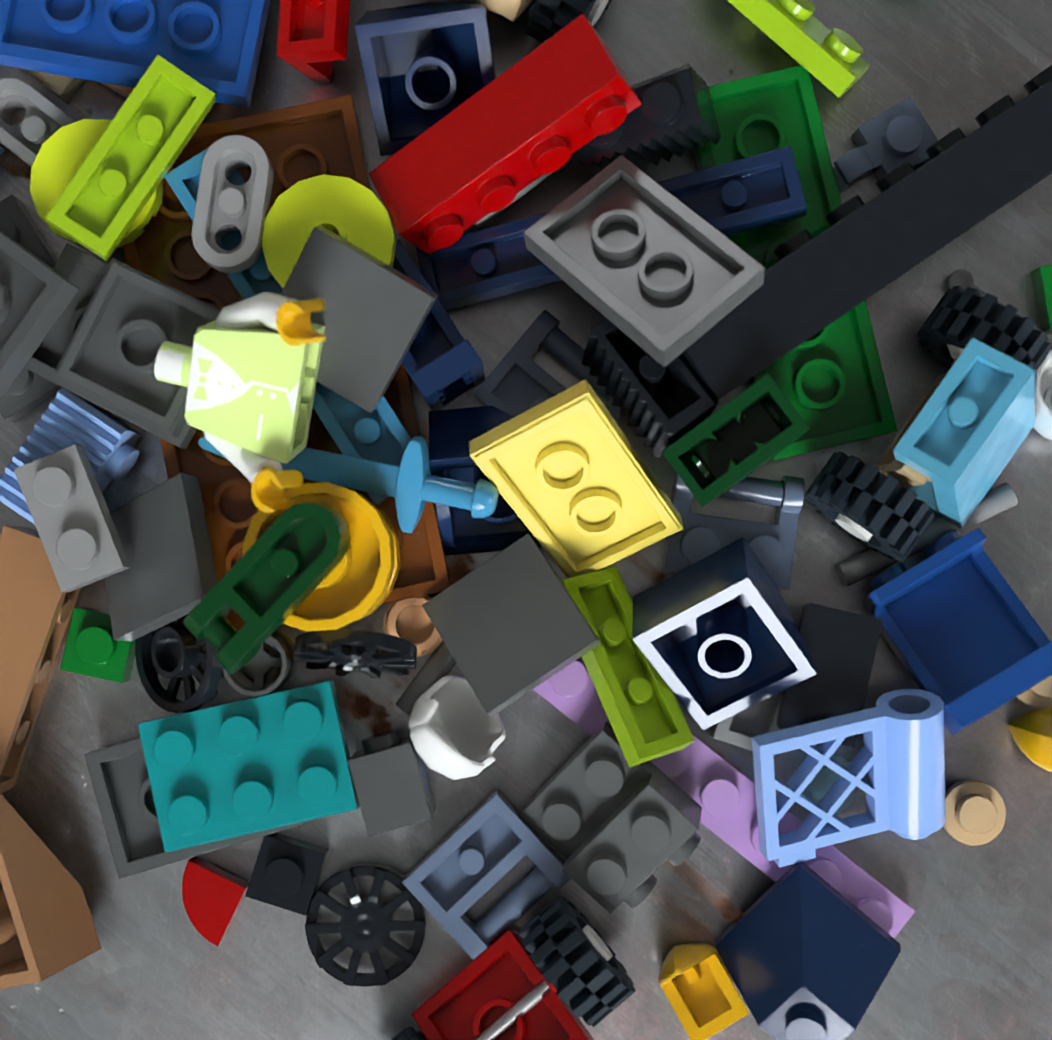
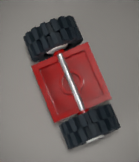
[391,895,636,1040]

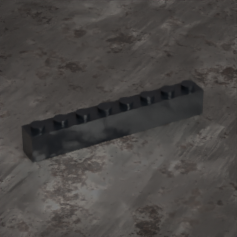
[681,65,1052,400]

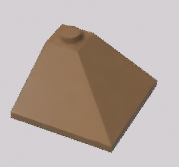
[0,793,102,989]

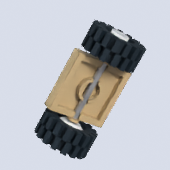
[804,286,1051,562]

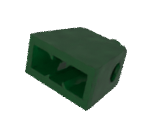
[662,373,810,507]

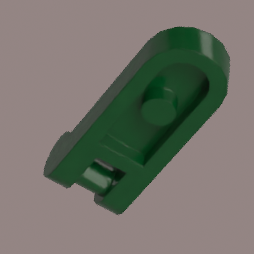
[183,502,350,674]

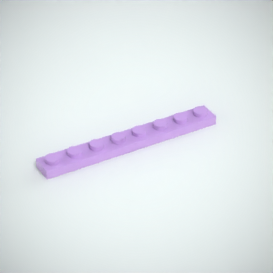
[533,656,915,938]

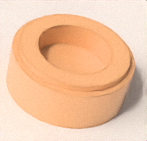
[383,595,443,657]

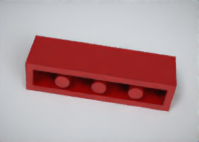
[368,14,642,255]

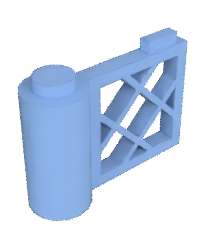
[752,688,946,868]

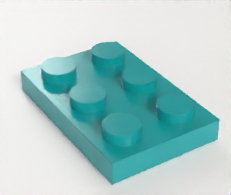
[138,679,360,853]

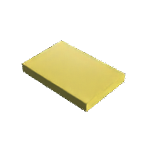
[469,379,684,578]

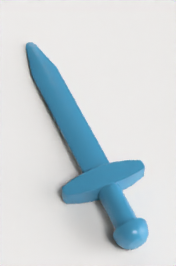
[198,436,498,533]

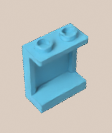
[893,338,1035,529]

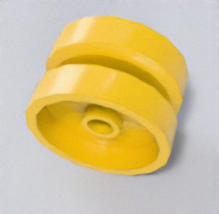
[242,482,401,631]

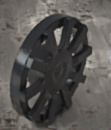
[135,614,225,713]
[293,629,417,678]
[305,863,426,987]

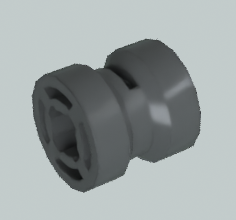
[223,630,298,697]

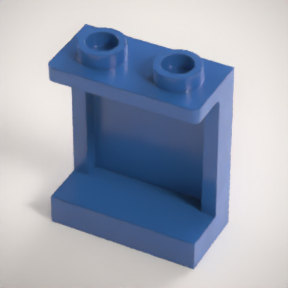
[863,528,1052,736]

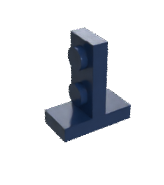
[392,239,485,411]

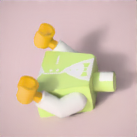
[155,292,326,513]

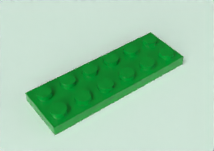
[694,65,898,462]

